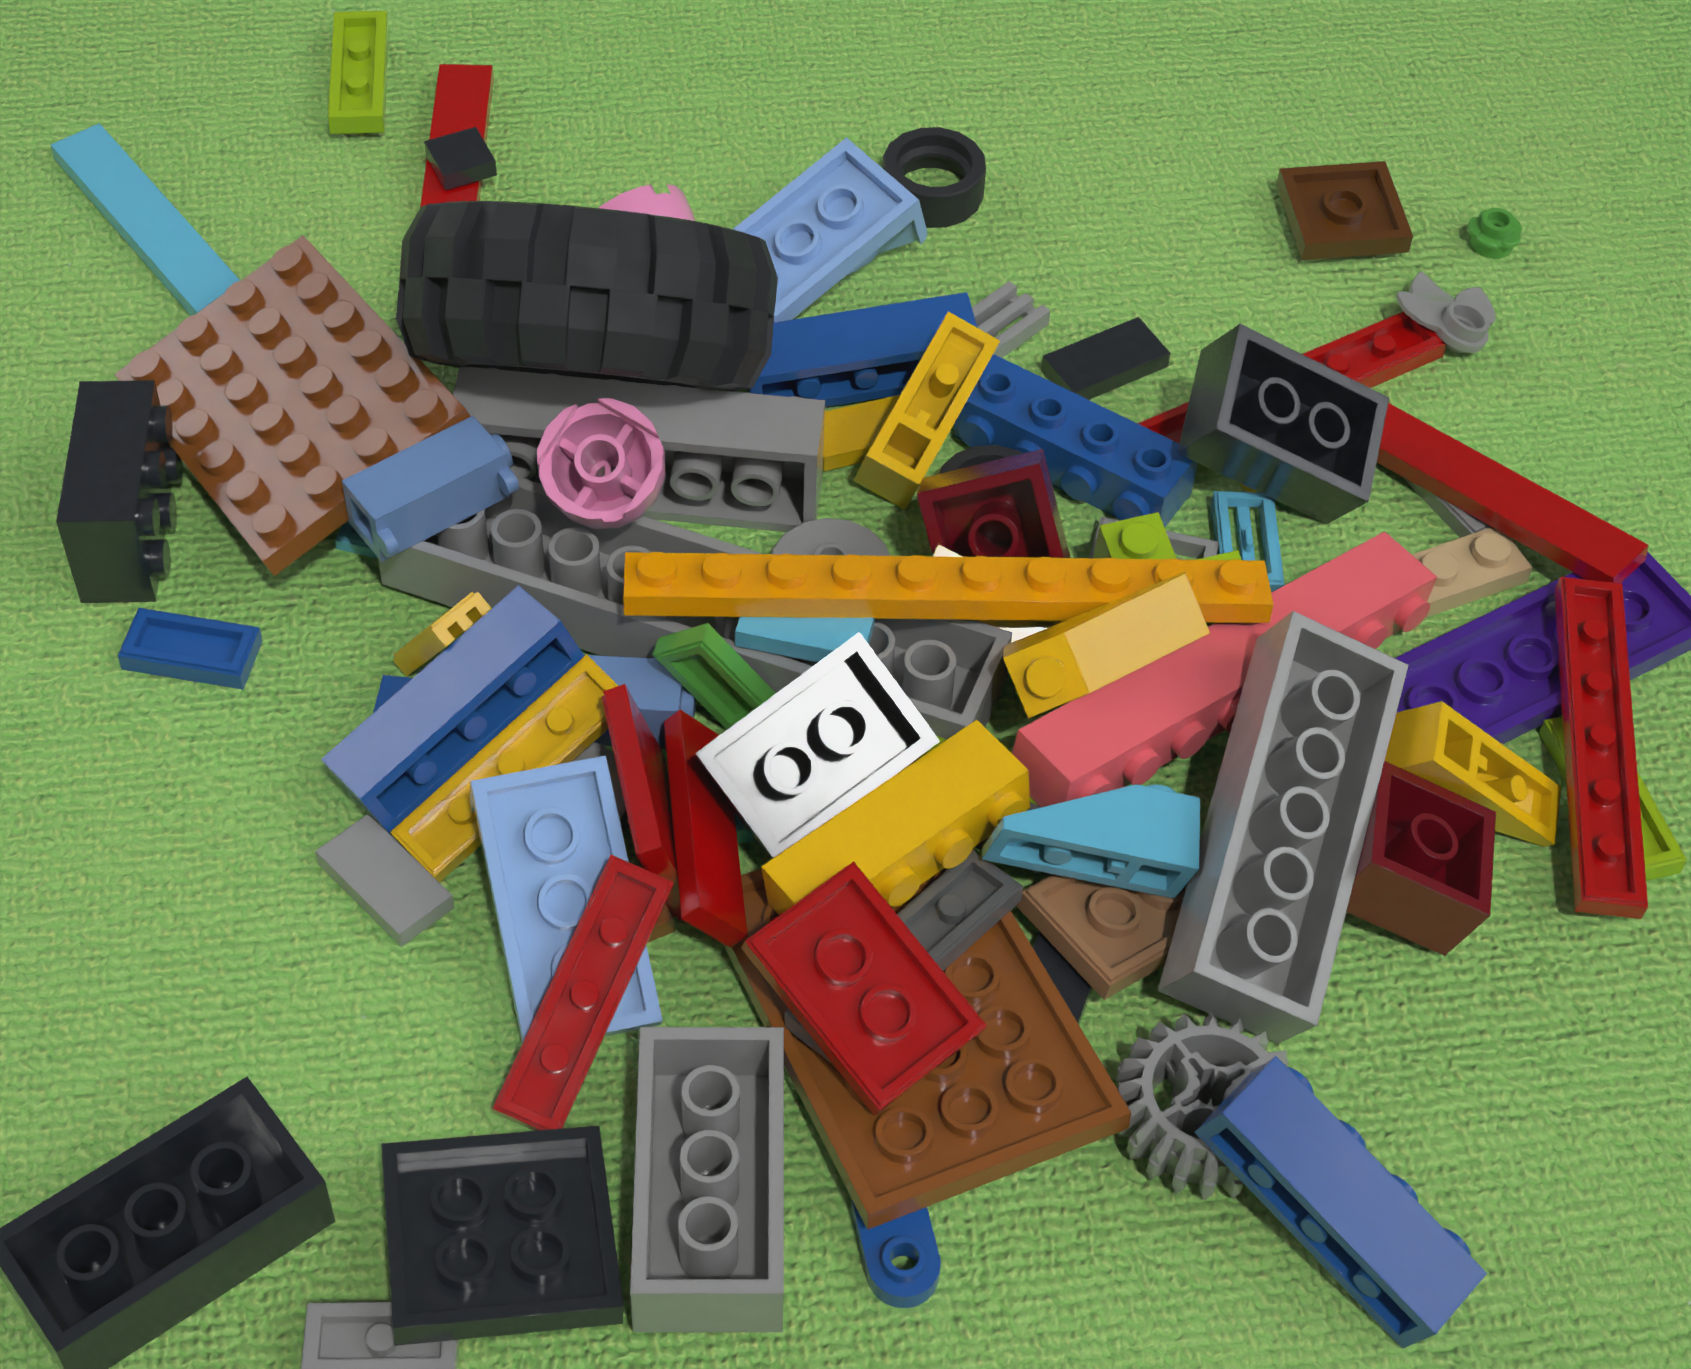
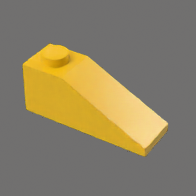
[853,311,1000,510]
[1003,572,1210,718]
[1384,701,1561,847]

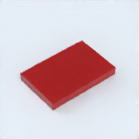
[602,684,681,920]
[741,861,987,1116]

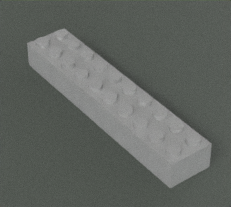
[378,476,1013,740]

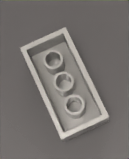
[630,1027,784,1332]

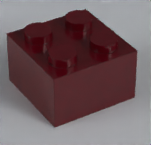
[917,449,1071,558]
[1346,761,1496,956]

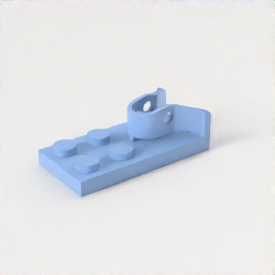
[734,137,927,322]
[470,755,663,1044]

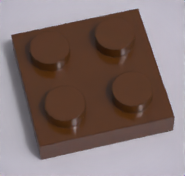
[1276,161,1413,260]

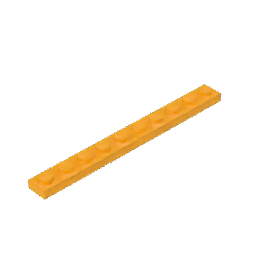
[623,552,1274,623]

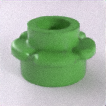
[1468,208,1522,259]

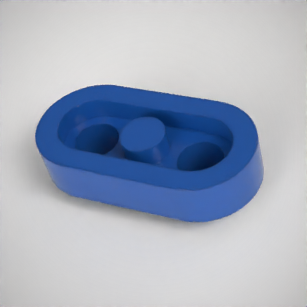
[851,1198,941,1308]

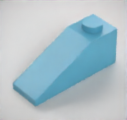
[982,784,1200,899]

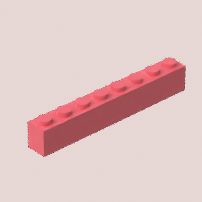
[1012,531,1437,807]

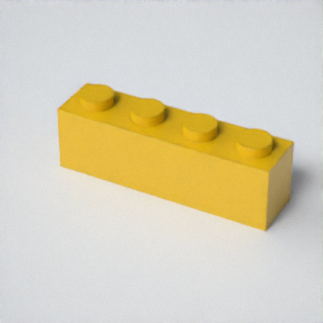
[761,720,1030,915]

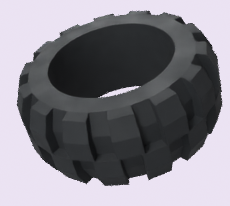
[396,201,778,391]

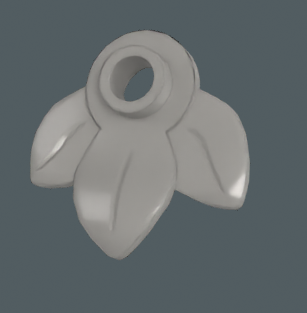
[1396,271,1496,353]

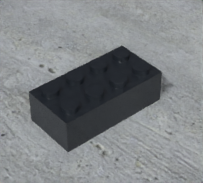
[0,1076,336,1369]

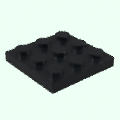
[381,1126,624,1346]

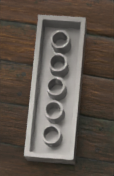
[453,366,825,532]
[1158,611,1408,1044]

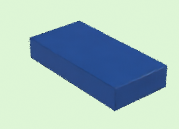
[118,608,263,690]

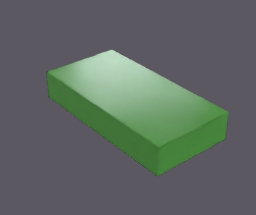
[652,623,776,730]

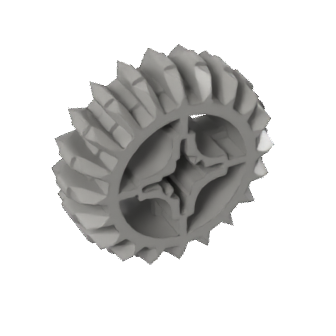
[1116,1012,1289,1201]

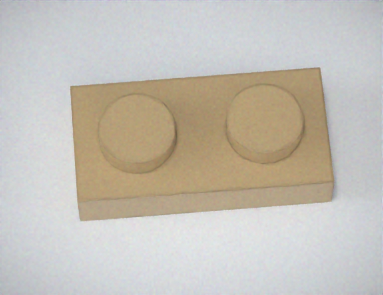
[1412,527,1532,618]

